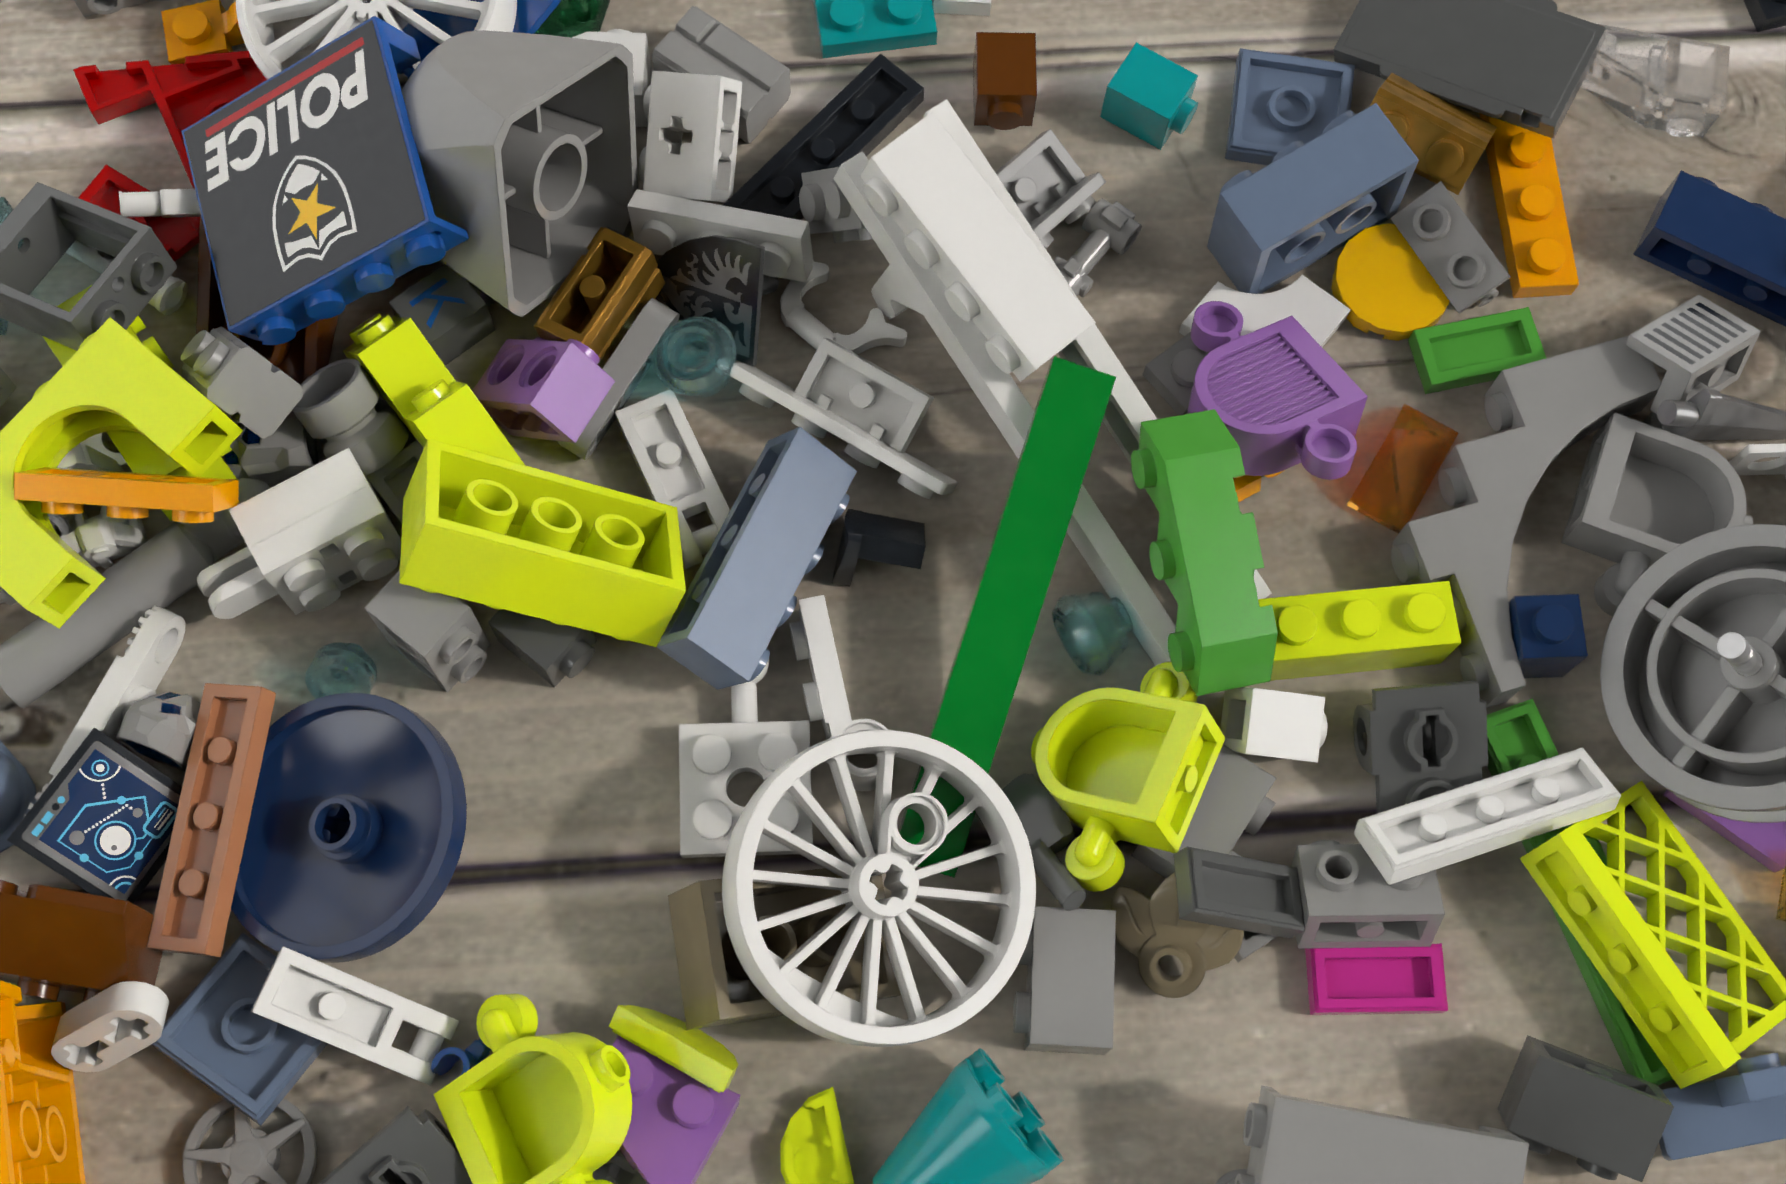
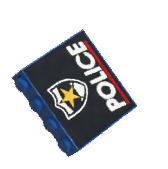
[181,16,469,345]

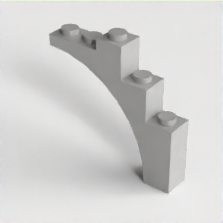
[1391,336,1661,708]

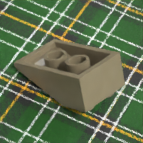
[668,868,901,1030]

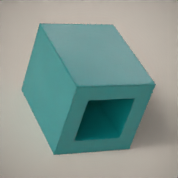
[1100,42,1199,150]

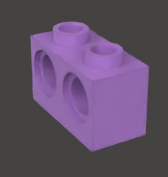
[472,337,615,443]

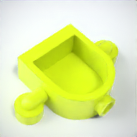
[1031,662,1225,892]
[433,993,632,1184]

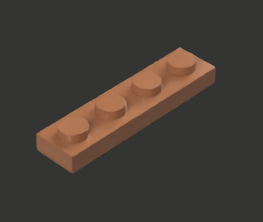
[147,683,276,958]

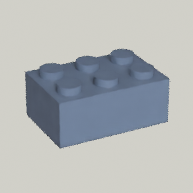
[1207,103,1419,294]

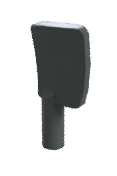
[977,774,1086,911]

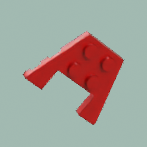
[73,50,267,262]

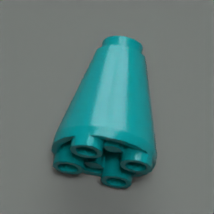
[872,1048,1064,1184]

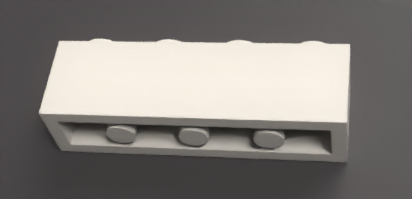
[860,111,1096,382]

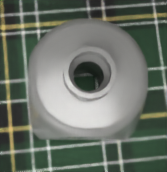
[402,30,638,317]

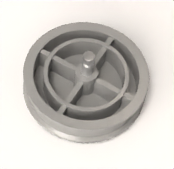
[1600,524,1786,823]

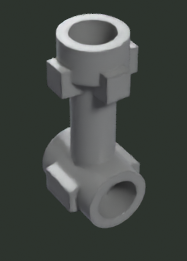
[1053,198,1142,297]

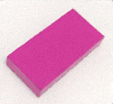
[1305,943,1448,1015]

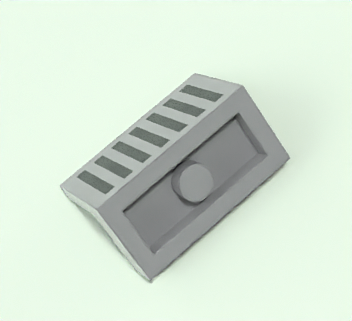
[1626,294,1761,414]

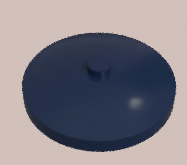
[231,693,467,963]

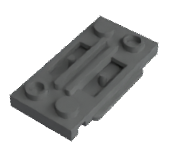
[1333,0,1607,139]

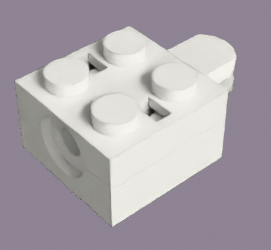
[197,448,401,619]

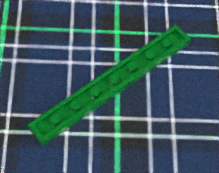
[899,356,1116,878]

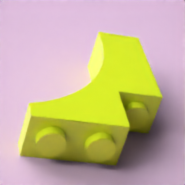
[343,313,525,465]

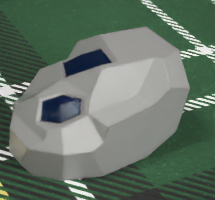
[222,411,319,488]
[116,691,201,771]

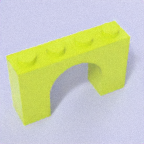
[0,317,243,629]

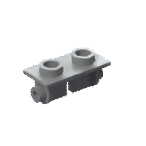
[1391,181,1511,314]

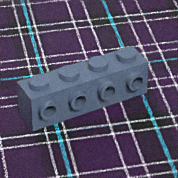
[657,427,857,690]

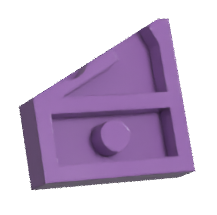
[612,1035,740,1184]

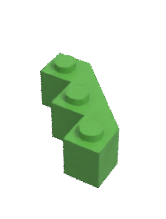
[1131,409,1278,696]

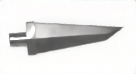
[1657,389,1786,440]

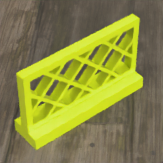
[1519,781,1786,1089]

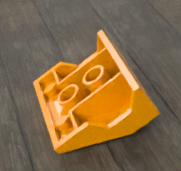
[0,980,86,1184]

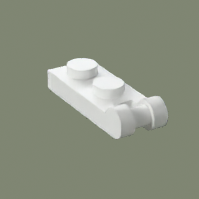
[615,388,730,569]
[251,946,459,1086]

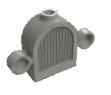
[1561,411,1753,616]

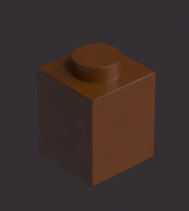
[973,32,1037,130]

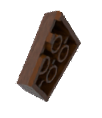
[0,880,163,1003]

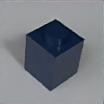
[1509,594,1588,679]

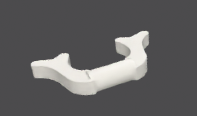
[780,261,907,355]

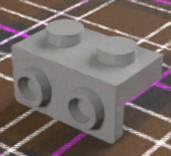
[995,129,1106,249]

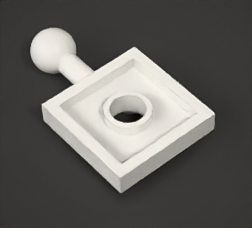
[679,659,813,858]

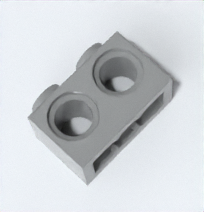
[364,570,491,692]

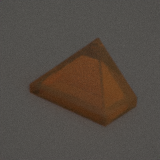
[1347,403,1459,534]

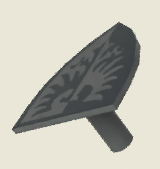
[657,235,779,366]

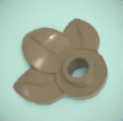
[1111,872,1244,998]

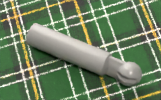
[0,478,270,709]

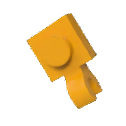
[161,0,245,64]

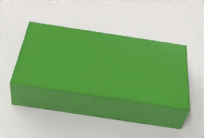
[1408,307,1546,394]

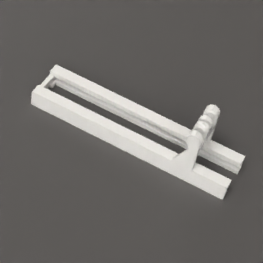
[833,99,1272,666]

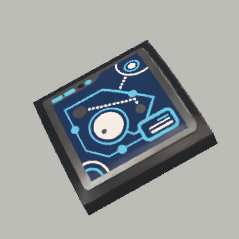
[7,727,182,904]

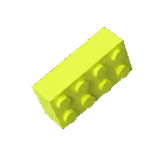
[399,438,686,647]

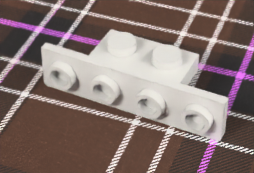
[727,338,958,499]

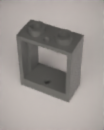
[0,182,177,351]

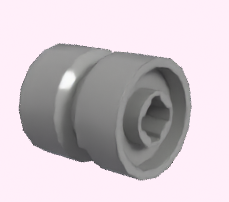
[292,358,409,476]

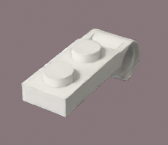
[789,595,888,791]

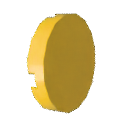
[1331,223,1450,341]

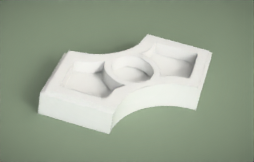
[1179,275,1351,347]

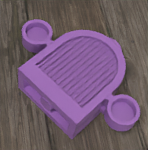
[1187,301,1368,480]

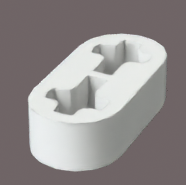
[51,981,169,1073]

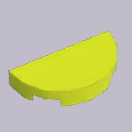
[608,1005,738,1093]
[780,1087,854,1184]

